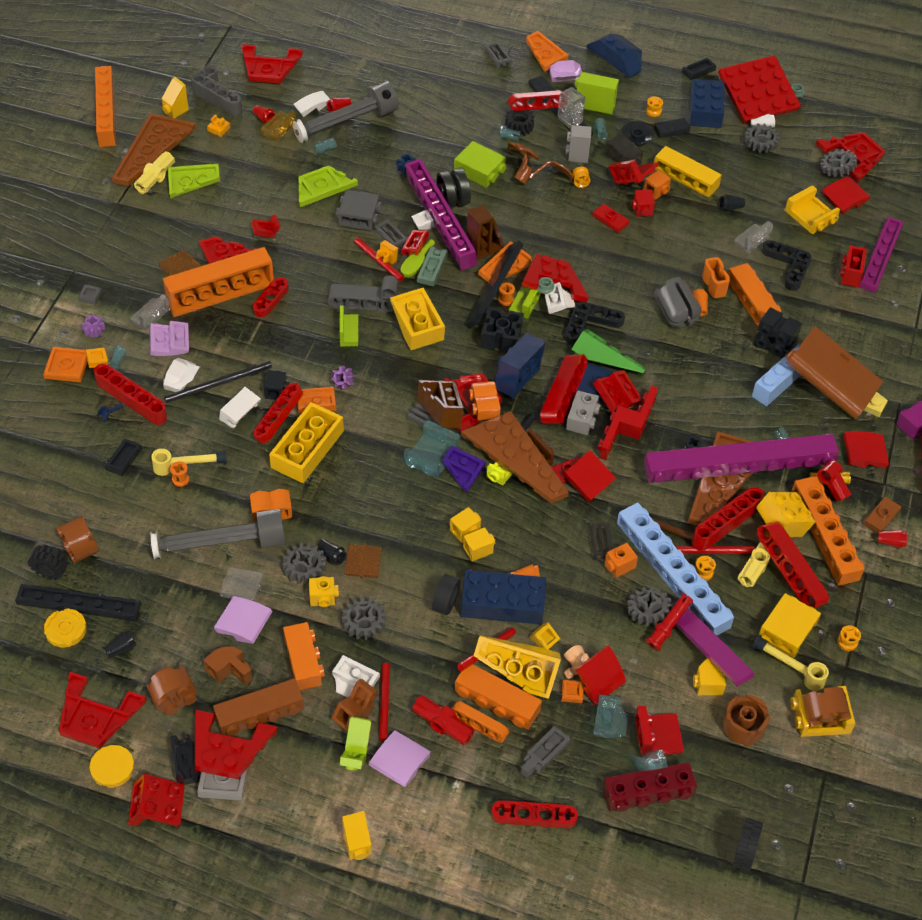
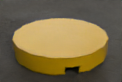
[44,609,86,648]
[89,745,135,788]

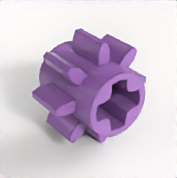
[81,315,106,338]
[331,366,356,389]

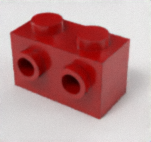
[839,245,867,288]

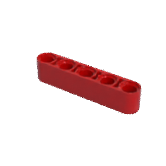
[540,354,587,425]
[94,364,167,425]
[692,487,765,551]
[757,521,829,609]

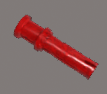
[645,593,693,651]

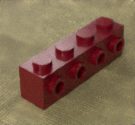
[603,762,697,812]

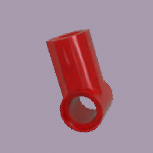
[817,460,851,502]

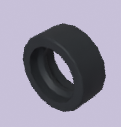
[432,574,461,615]

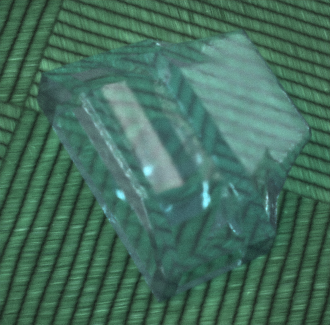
[593,695,628,739]
[625,749,668,771]

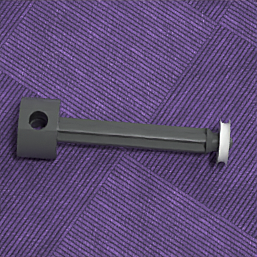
[292,81,399,144]
[150,509,286,560]

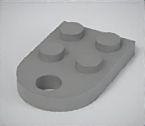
[197,768,248,801]

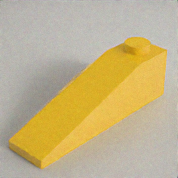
[474,635,561,699]

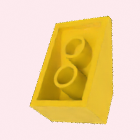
[390,288,445,350]

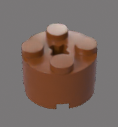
[56,516,99,564]
[147,666,197,716]
[802,687,852,728]
[723,695,770,747]

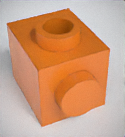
[643,170,671,200]
[605,543,638,578]

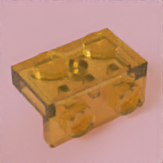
[260,110,296,141]

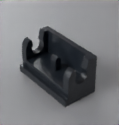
[170,734,200,785]

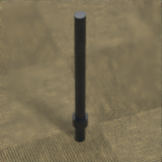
[164,361,272,403]

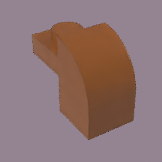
[203,646,252,685]
[331,679,377,731]

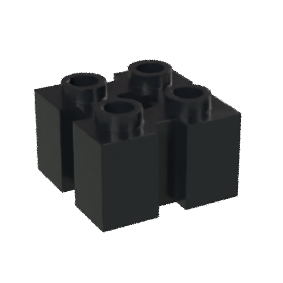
[481,307,524,352]
[754,307,802,358]

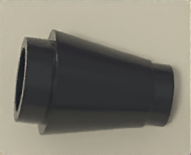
[719,194,746,211]
[318,539,347,565]
[104,631,137,659]

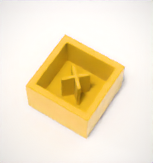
[756,492,815,537]

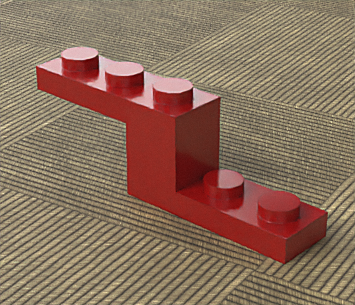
[598,386,658,460]

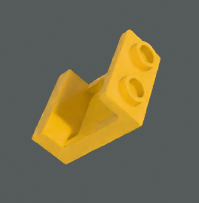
[785,185,840,234]
[759,593,821,658]
[790,686,855,737]

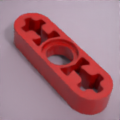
[253,277,289,318]

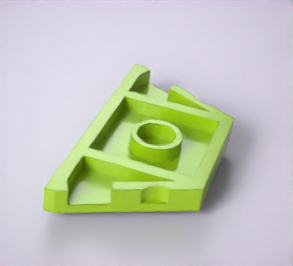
[299,166,358,207]

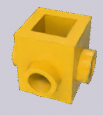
[309,576,339,607]

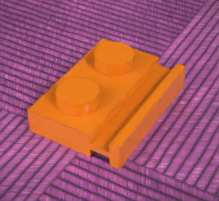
[298,387,336,414]

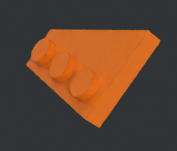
[526,31,568,72]
[478,241,534,282]

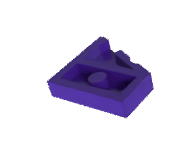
[442,446,485,493]

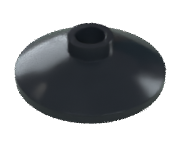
[622,121,654,145]

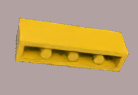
[654,146,722,197]

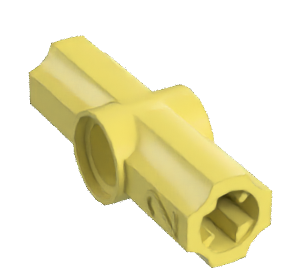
[134,151,175,194]
[738,542,771,588]

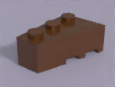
[467,205,505,261]
[417,380,463,429]

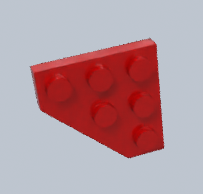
[199,236,256,264]

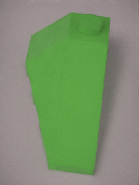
[571,329,646,373]

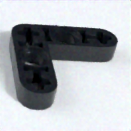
[762,240,812,291]
[565,302,625,345]

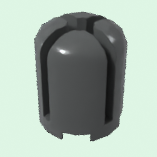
[654,277,701,329]

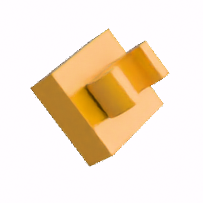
[207,115,230,137]
[376,240,398,264]
[86,348,108,368]

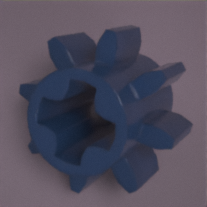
[397,154,416,175]

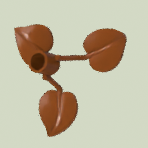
[507,141,573,185]

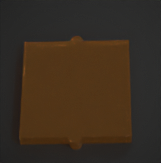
[159,249,201,276]
[345,544,382,579]

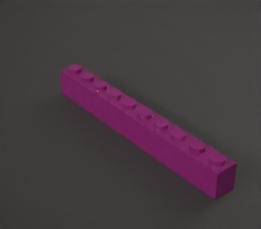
[644,434,839,483]

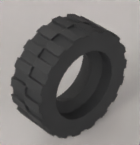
[732,817,763,871]

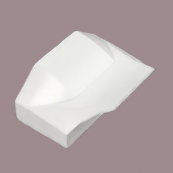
[545,282,575,314]
[163,358,200,392]
[332,655,380,698]

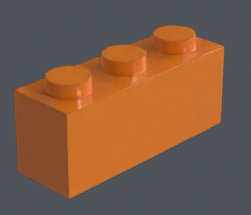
[283,622,325,690]

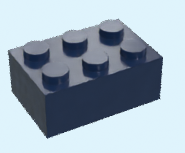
[689,79,724,128]
[494,333,546,398]

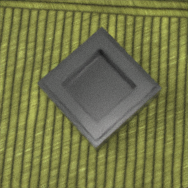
[78,285,102,305]

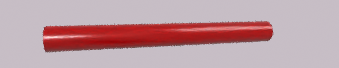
[354,237,404,282]
[675,546,755,554]
[457,627,516,671]
[379,663,390,742]

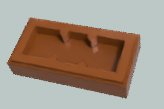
[864,497,902,534]

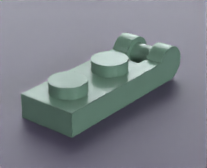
[417,246,448,286]

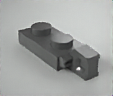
[520,726,571,779]

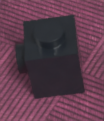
[264,370,290,400]

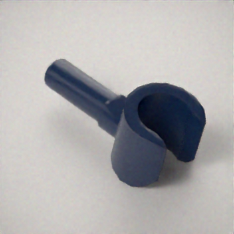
[97,404,123,421]

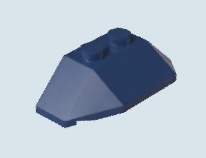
[587,33,642,78]

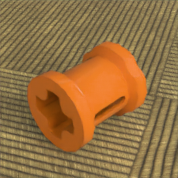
[498,283,515,306]
[170,461,189,487]

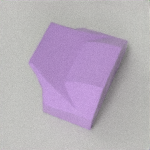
[549,60,582,82]

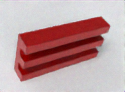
[401,230,429,255]

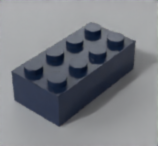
[461,570,546,625]

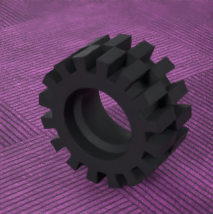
[505,109,534,137]
[28,545,69,580]

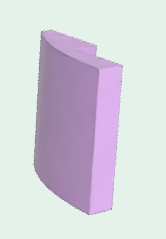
[149,321,189,356]
[214,596,273,644]
[369,730,431,787]

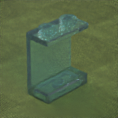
[404,420,460,478]

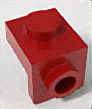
[251,214,280,238]

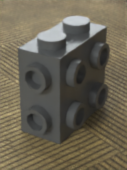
[336,190,382,231]

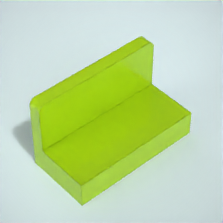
[509,287,541,319]
[340,306,359,346]

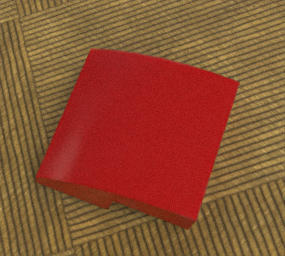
[822,177,870,214]
[593,370,642,413]
[843,431,889,469]
[575,645,626,705]

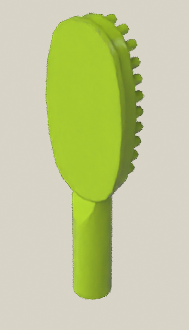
[400,239,435,278]

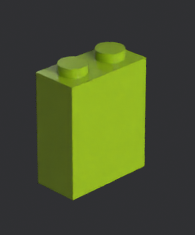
[573,72,619,114]
[454,141,506,188]

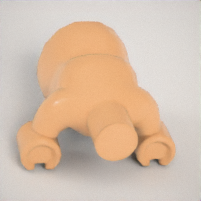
[564,645,589,679]

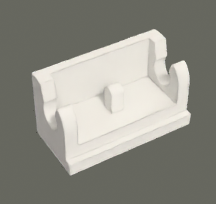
[219,387,261,428]

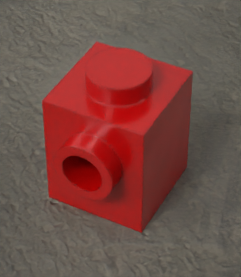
[632,190,655,217]

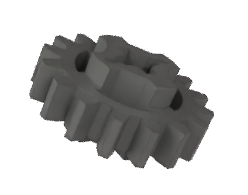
[744,123,781,153]
[820,149,857,177]
[282,543,326,584]
[627,587,672,626]
[342,597,387,640]

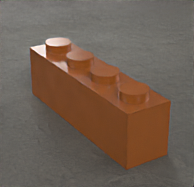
[213,678,304,736]

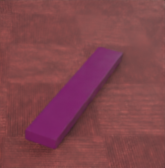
[859,217,904,293]
[672,601,754,687]

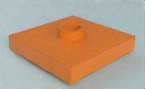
[43,347,88,383]

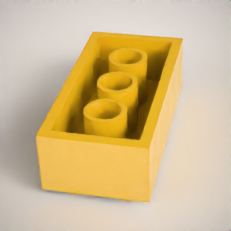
[269,402,344,484]

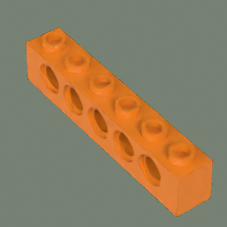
[791,476,864,586]

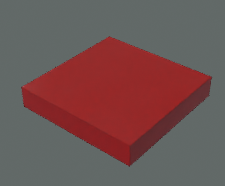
[563,450,616,502]

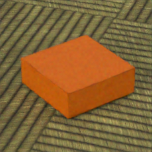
[561,680,584,703]

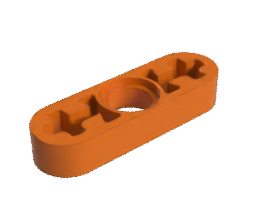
[452,701,509,743]

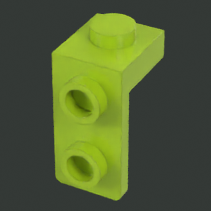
[340,716,372,770]

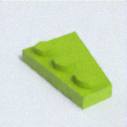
[168,164,220,198]

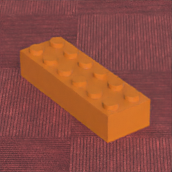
[163,247,274,317]

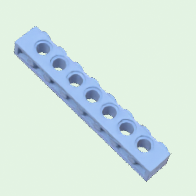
[617,503,734,636]

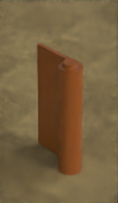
[785,326,883,419]

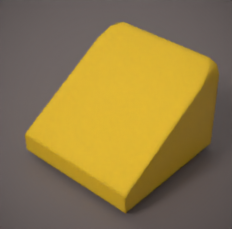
[529,622,561,649]

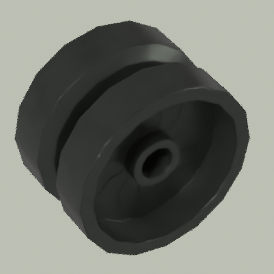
[436,168,471,208]

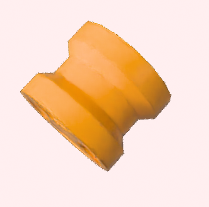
[646,96,663,117]
[572,166,591,188]
[695,556,716,581]
[837,625,861,651]

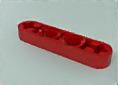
[508,90,568,111]
[253,383,303,443]
[491,801,578,828]

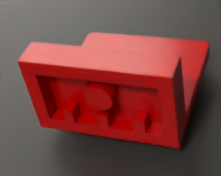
[608,160,659,185]
[635,705,684,756]
[128,774,185,827]

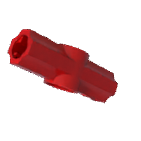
[412,695,475,746]

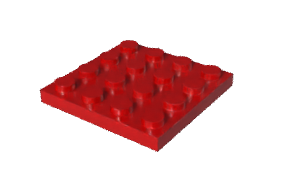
[718,55,801,124]

